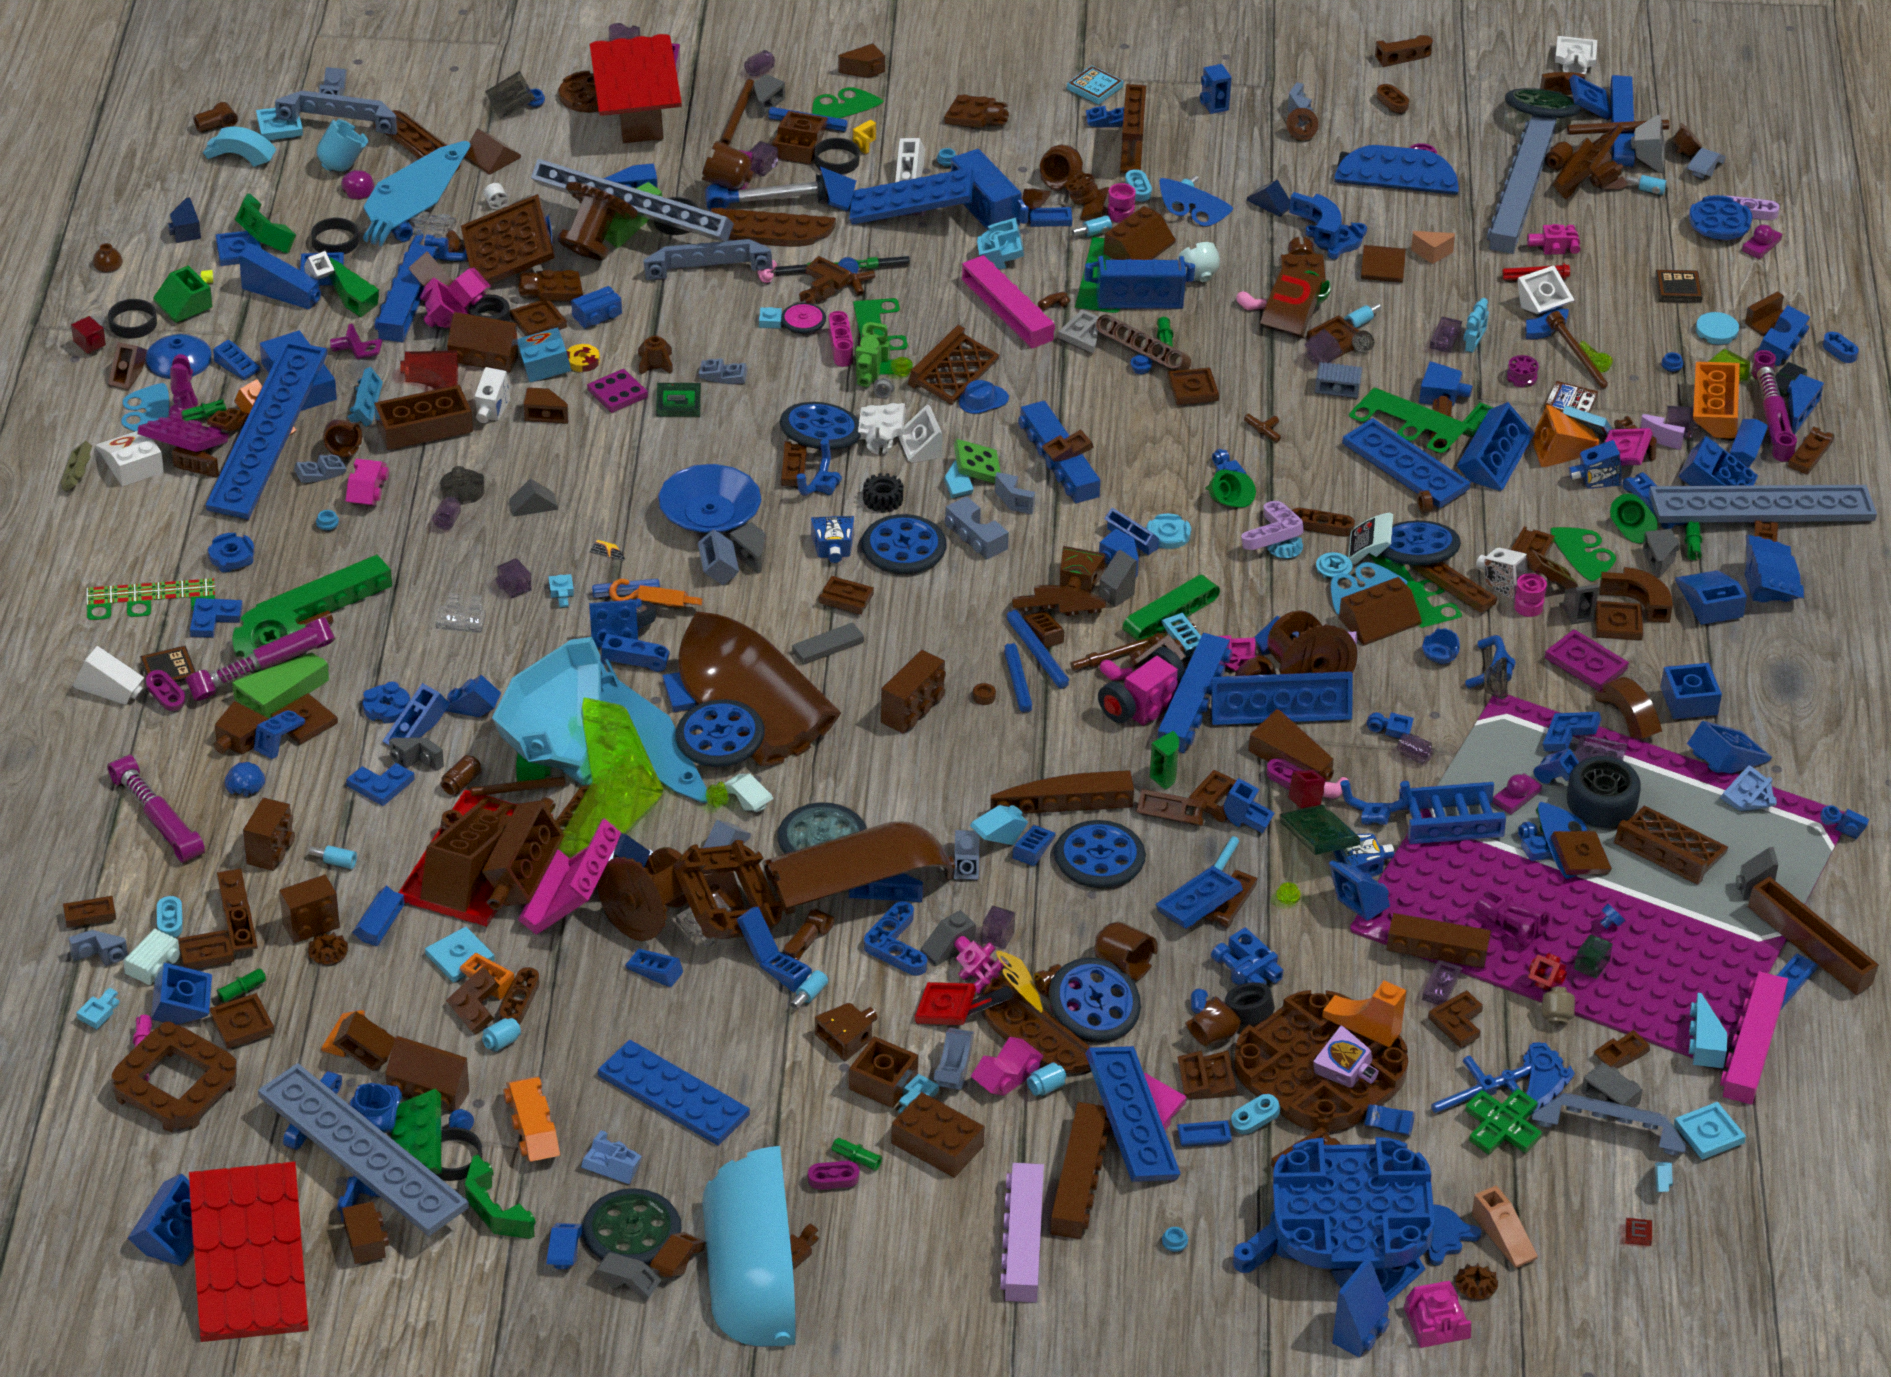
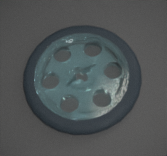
[777,802,867,854]

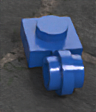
[1212,449,1246,474]
[1366,712,1414,740]
[1820,805,1869,839]
[1518,821,1553,861]

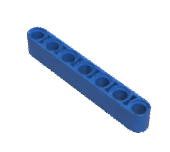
[1610,75,1635,167]

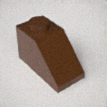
[838,43,885,78]
[108,342,147,389]
[524,387,569,424]

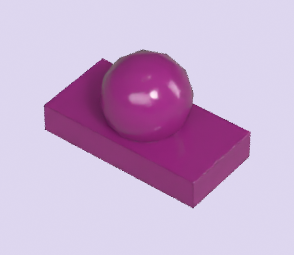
[1742,224,1783,259]
[1493,773,1542,814]

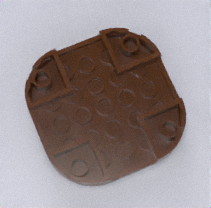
[1234,990,1409,1132]

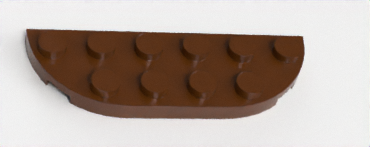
[711,208,836,247]
[983,974,1091,1073]

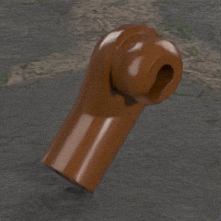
[446,231,463,252]
[1038,292,1071,311]

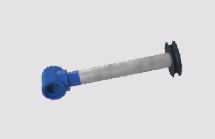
[705,173,826,212]

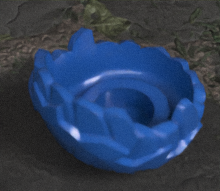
[1422,628,1460,664]
[225,762,265,797]

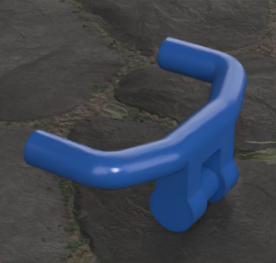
[410,232,468,261]
[797,439,842,496]
[1465,635,1516,688]
[1340,780,1412,825]

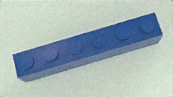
[375,244,437,342]
[1018,400,1101,504]
[1158,632,1232,753]

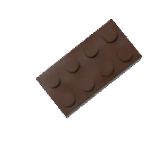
[374,385,473,450]

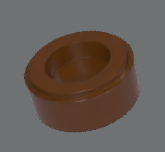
[1417,490,1433,513]
[972,683,996,705]

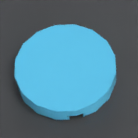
[1696,312,1739,345]
[1146,513,1191,549]

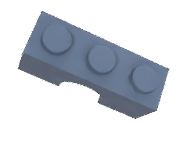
[945,496,1009,560]

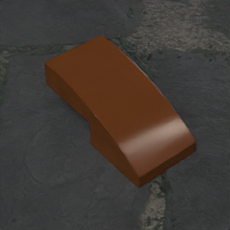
[1540,72,1585,96]
[1021,188,1051,209]
[1042,429,1094,462]
[1594,1030,1650,1068]

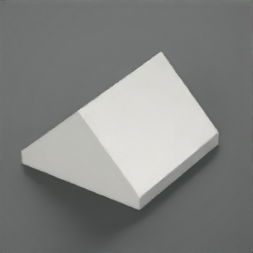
[1518,266,1574,314]
[898,404,942,463]

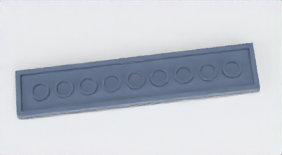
[1649,485,1877,523]
[258,1063,469,1237]

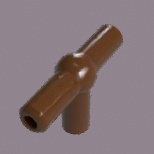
[844,270,875,296]
[1244,413,1281,443]

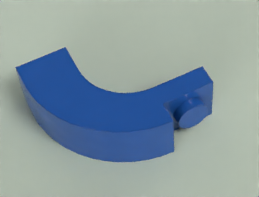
[1289,192,1342,249]

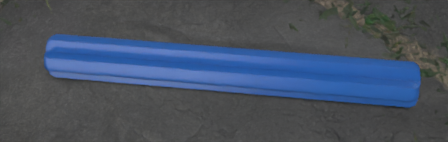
[1007,610,1069,689]

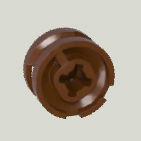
[1066,173,1099,204]

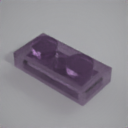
[1430,316,1463,353]
[1422,960,1462,1005]

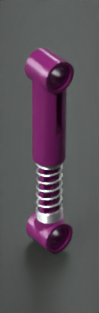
[1751,350,1797,462]
[185,618,336,701]
[107,754,205,863]

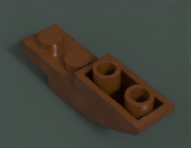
[1012,585,1107,616]
[217,868,258,953]

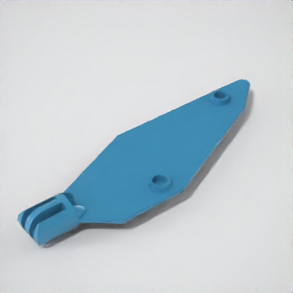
[363,141,470,247]
[599,659,710,803]

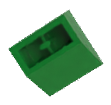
[153,265,213,323]

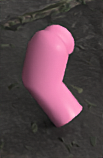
[757,259,777,283]
[1236,291,1267,310]
[1323,777,1348,799]

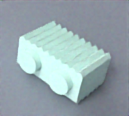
[123,928,180,985]

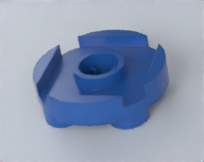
[208,533,255,572]
[363,681,410,724]

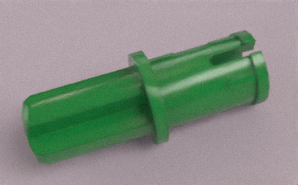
[1157,317,1174,349]
[182,399,227,421]
[1685,521,1703,560]
[216,968,266,1003]
[831,1138,882,1171]

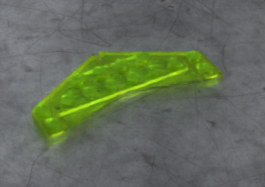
[558,697,664,858]

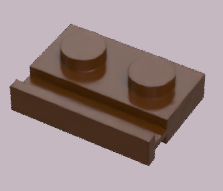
[1511,526,1555,567]
[819,576,874,615]
[178,929,234,969]

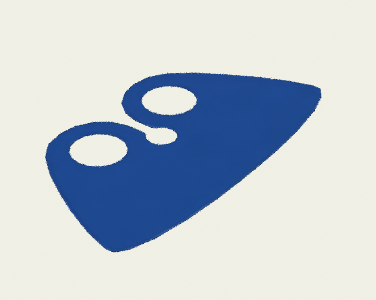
[1159,178,1233,226]
[1538,802,1587,879]

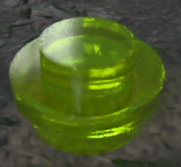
[891,357,913,376]
[1276,882,1301,905]

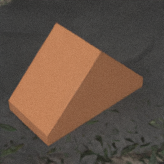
[1411,231,1455,264]

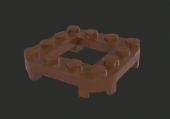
[673,840,784,939]
[111,1022,237,1132]

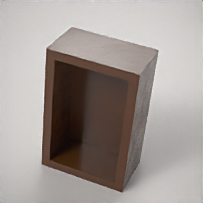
[881,650,946,734]
[891,1092,985,1178]

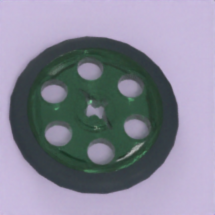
[1505,88,1581,118]
[582,1188,682,1265]

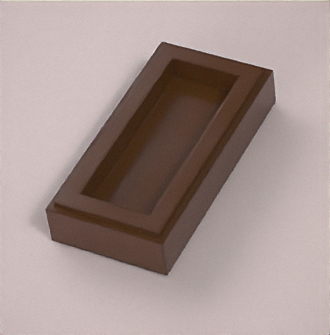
[806,256,853,290]

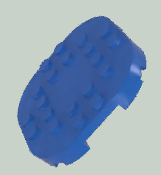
[1273,1137,1435,1269]

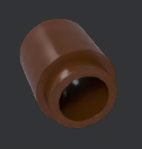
[1545,141,1573,170]

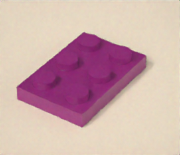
[1544,629,1629,691]

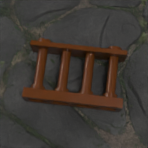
[1120,84,1146,173]

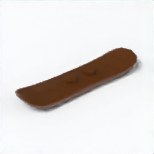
[372,110,461,173]

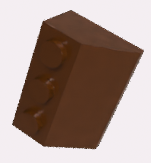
[1103,206,1176,260]
[447,312,518,373]
[1339,577,1422,646]
[385,1036,469,1112]

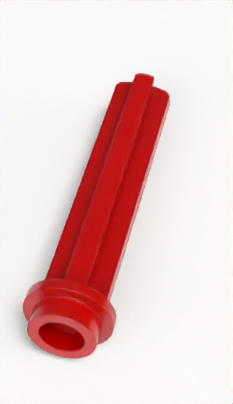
[1502,263,1570,281]

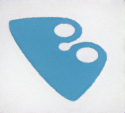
[121,383,169,431]
[1331,562,1407,615]

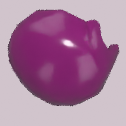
[341,170,375,199]

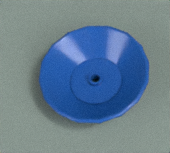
[658,464,762,533]

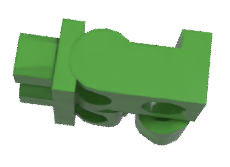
[856,322,890,387]

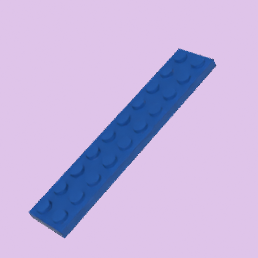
[206,340,328,520]

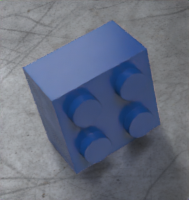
[1660,663,1722,719]

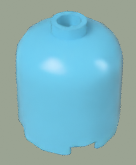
[316,119,368,172]

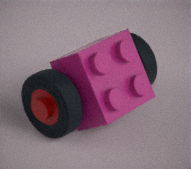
[1098,647,1185,726]

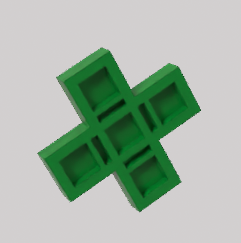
[1465,1088,1542,1155]

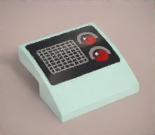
[1348,512,1393,565]

